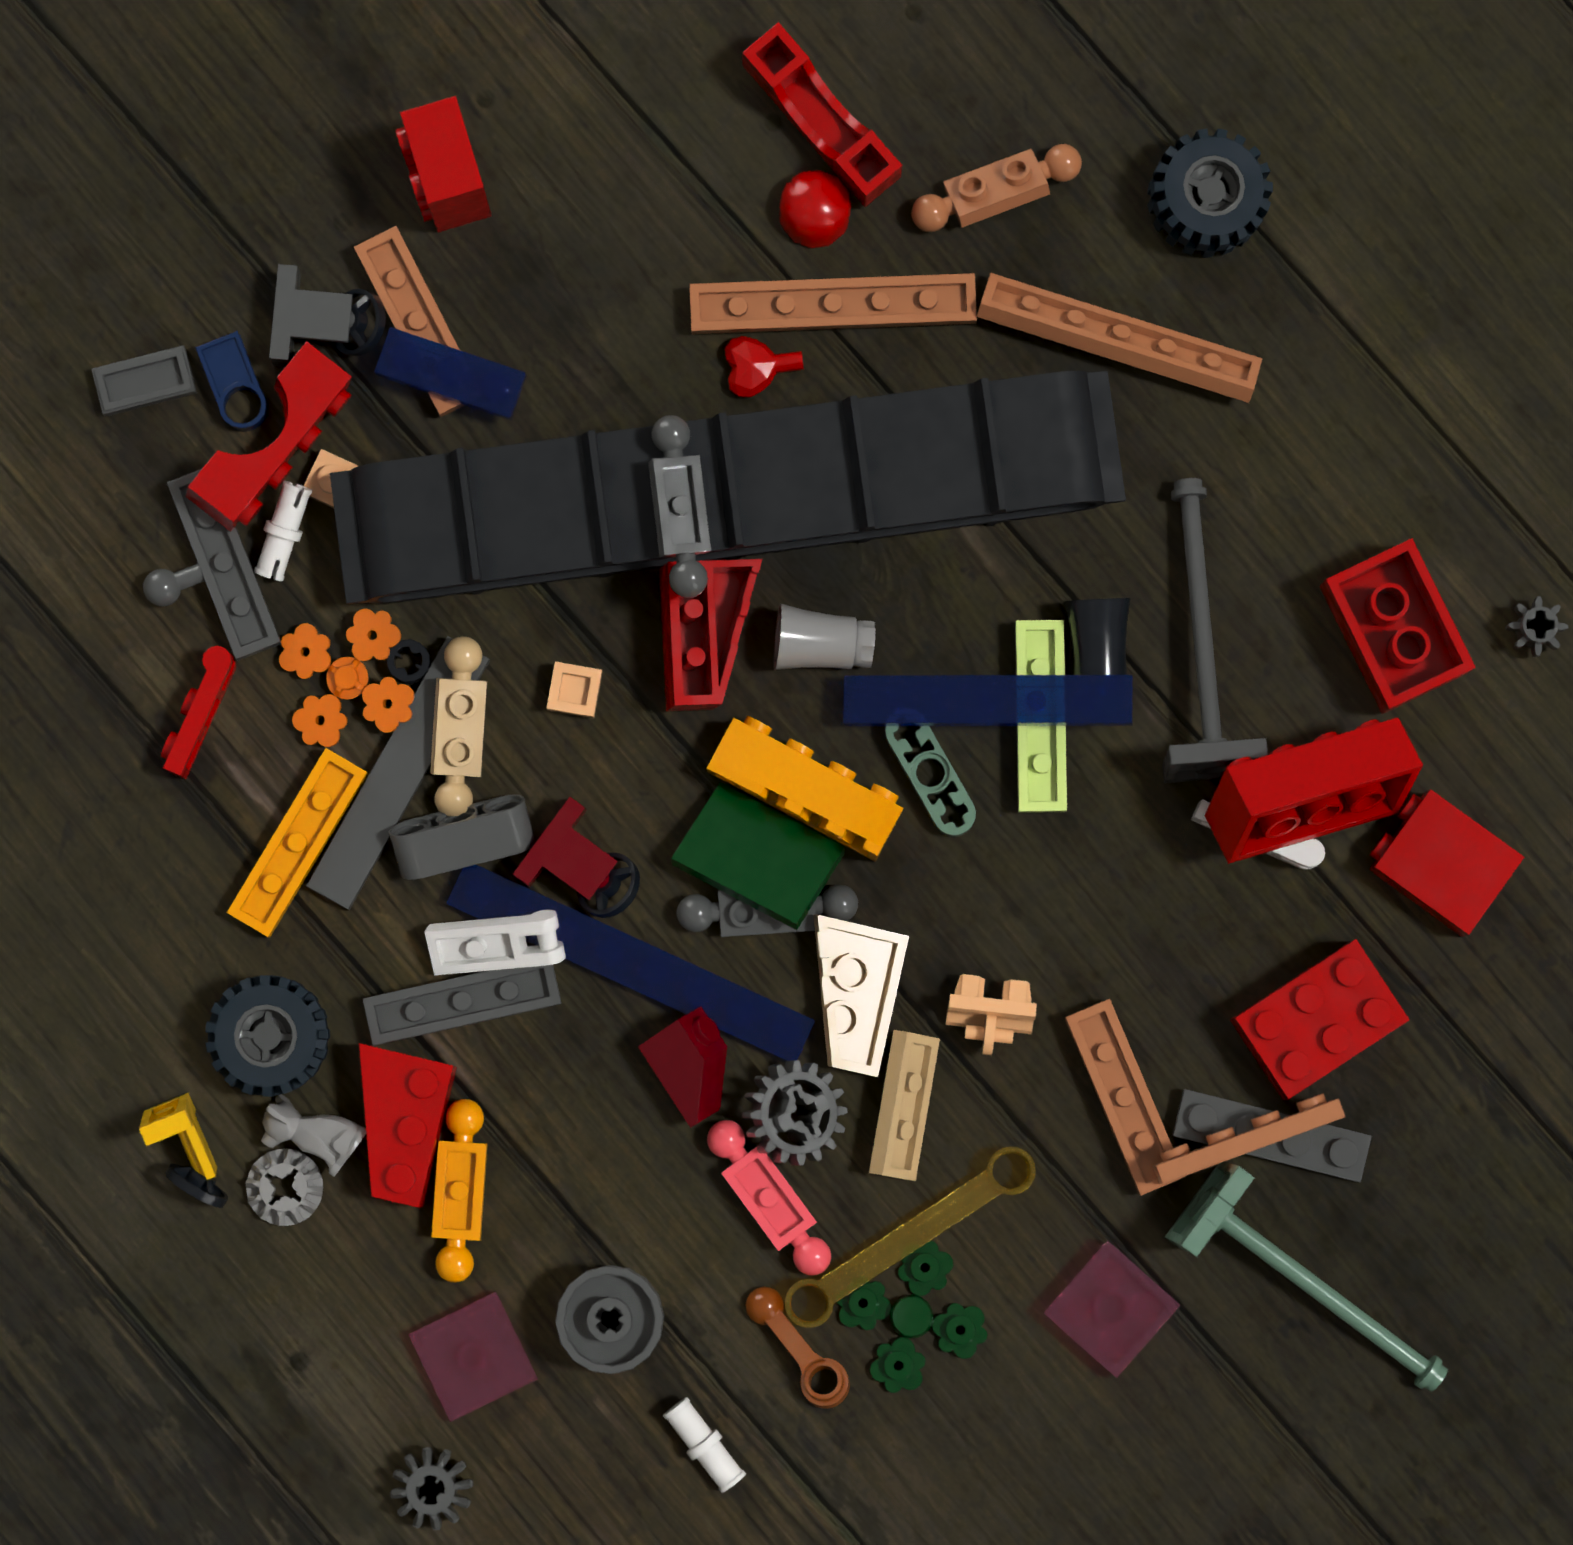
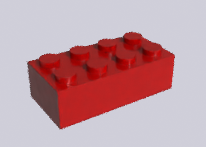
[1204,717,1423,864]

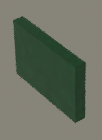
[671,782,845,930]

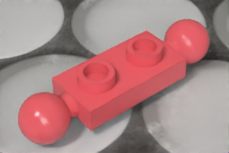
[707,1120,831,1276]

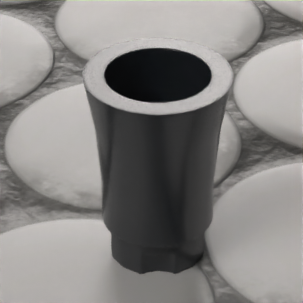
[1064,598,1131,697]

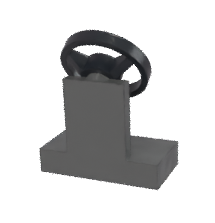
[269,264,386,367]

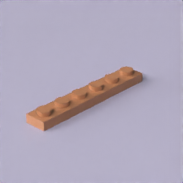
[690,273,977,334]
[976,273,1263,403]

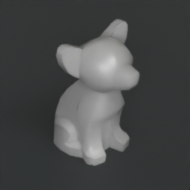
[261,1094,366,1177]

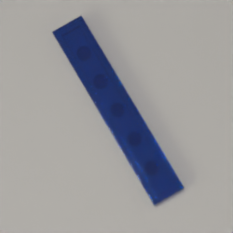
[843,675,1133,726]

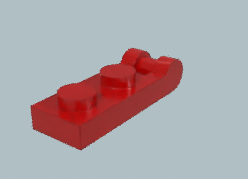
[161,646,236,779]

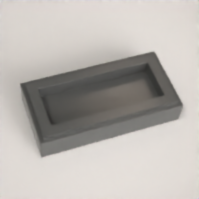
[92,345,197,417]

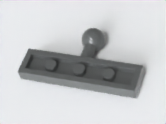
[143,469,282,661]

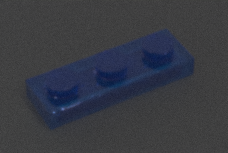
[374,327,527,420]

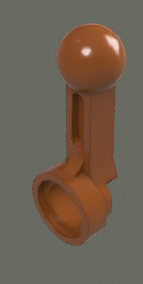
[745,1286,850,1409]

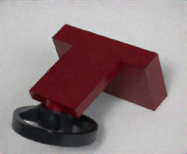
[513,797,640,918]

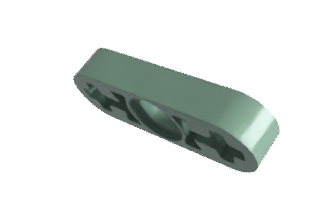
[885,709,976,837]

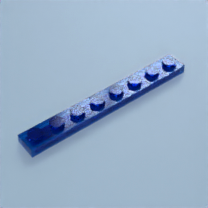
[446,865,815,1061]

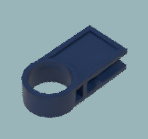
[195,331,269,432]

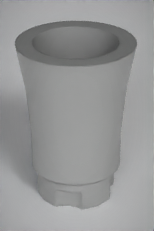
[773,603,876,670]

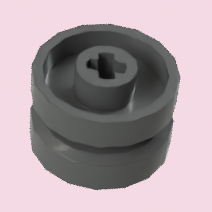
[556,1265,664,1374]

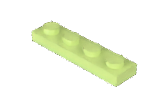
[1015,620,1067,813]

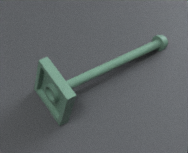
[1165,1161,1448,1392]

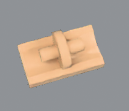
[946,974,1037,1056]

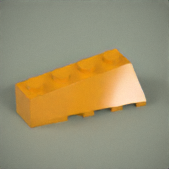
[706,716,903,862]

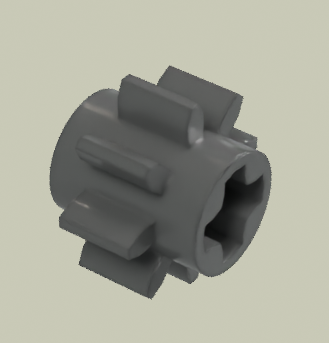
[1505,596,1568,658]

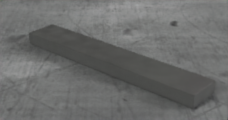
[307,636,490,910]

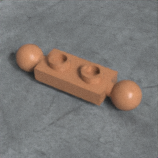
[911,144,1082,232]

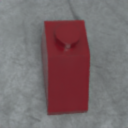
[638,1006,727,1128]

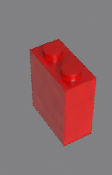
[1369,789,1525,937]

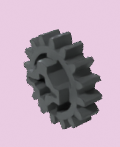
[742,1060,848,1165]

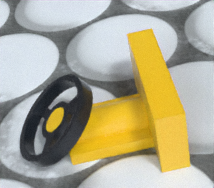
[139,1093,229,1208]

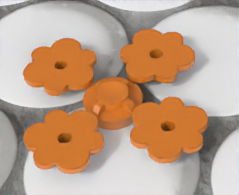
[279,609,415,747]

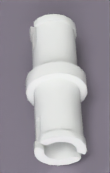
[254,481,312,581]
[663,1397,746,1493]

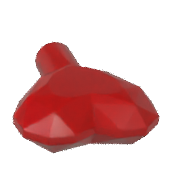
[725,336,804,398]

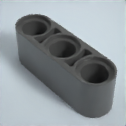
[389,794,536,880]

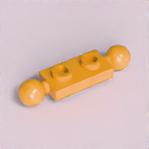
[431,1099,488,1283]

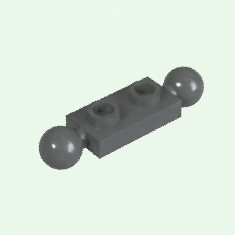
[648,415,711,598]
[676,884,858,937]

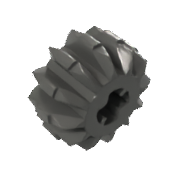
[390,1447,474,1531]

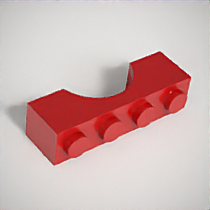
[742,22,903,207]
[185,341,352,532]

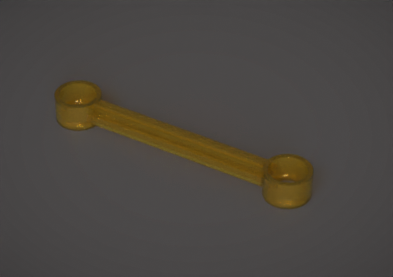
[784,1147,1036,1328]

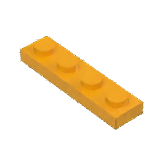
[227,748,369,938]

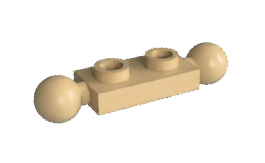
[430,636,487,816]

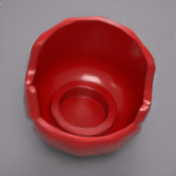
[780,170,851,248]

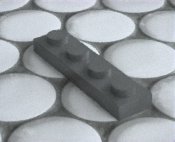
[363,965,562,1046]
[1172,1089,1372,1183]

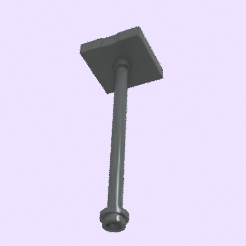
[1162,478,1268,783]

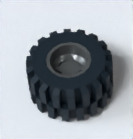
[1147,129,1273,257]
[205,975,330,1097]

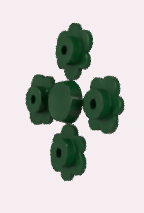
[836,1241,988,1393]

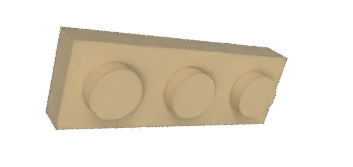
[869,1030,940,1181]

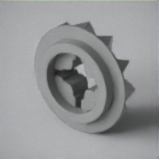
[245,1149,323,1226]

